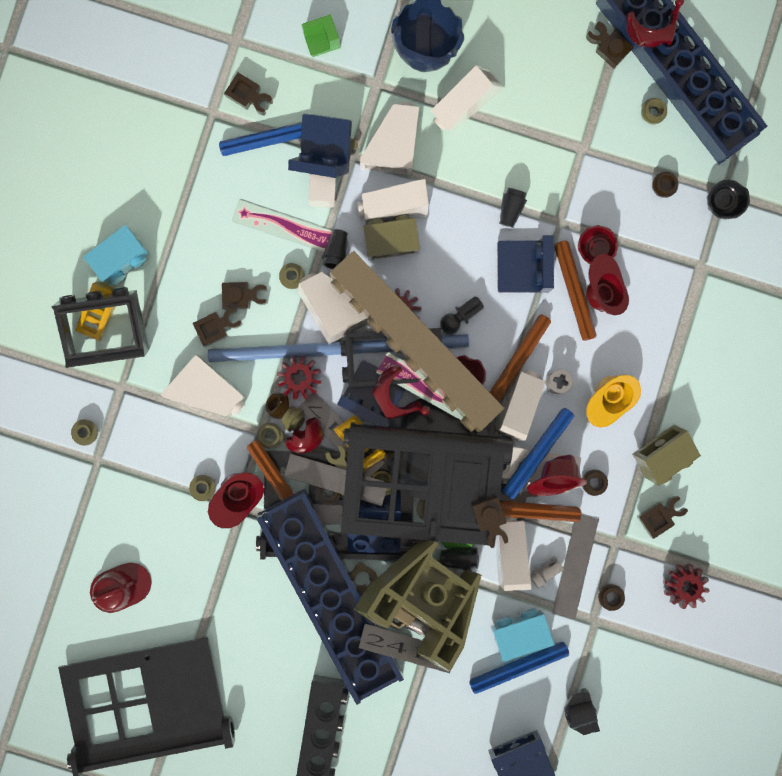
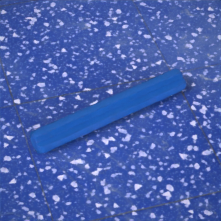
[219,122,302,156]
[502,408,575,499]
[469,642,570,694]

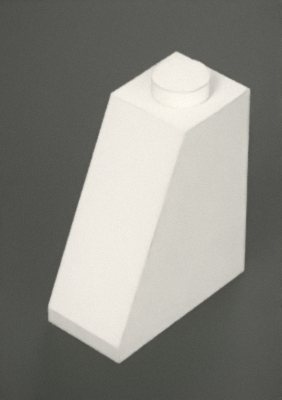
[431,65,505,131]
[360,102,419,175]
[358,179,429,225]
[298,272,369,344]
[160,355,247,417]
[495,370,546,441]
[496,517,531,591]

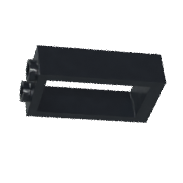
[340,328,442,389]

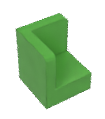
[302,14,340,57]

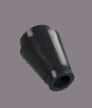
[499,188,528,228]
[321,229,348,269]
[440,547,479,572]

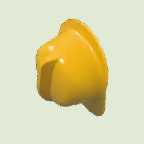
[586,375,642,428]

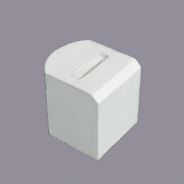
[308,174,336,208]

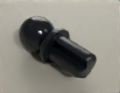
[440,296,484,334]

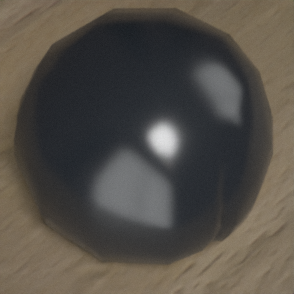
[706,179,750,220]

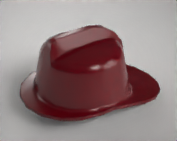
[586,254,629,316]
[527,454,587,496]
[207,472,264,529]
[90,562,152,613]

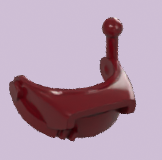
[627,0,684,48]
[372,365,430,419]

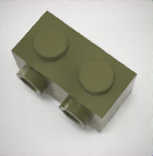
[363,215,420,260]
[632,425,701,486]

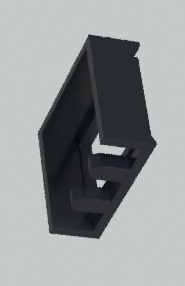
[51,287,149,368]

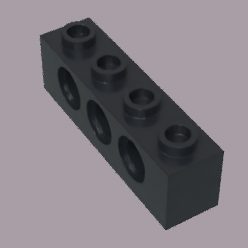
[296,675,348,776]

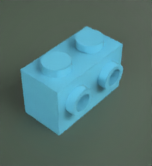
[83,225,150,286]
[491,608,554,662]

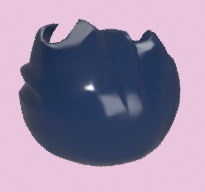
[391,0,465,72]

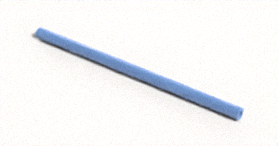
[208,334,469,362]

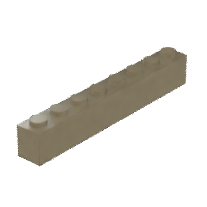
[330,251,505,433]

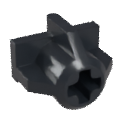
[564,688,600,735]

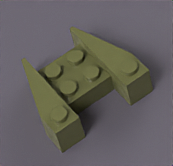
[354,540,482,671]

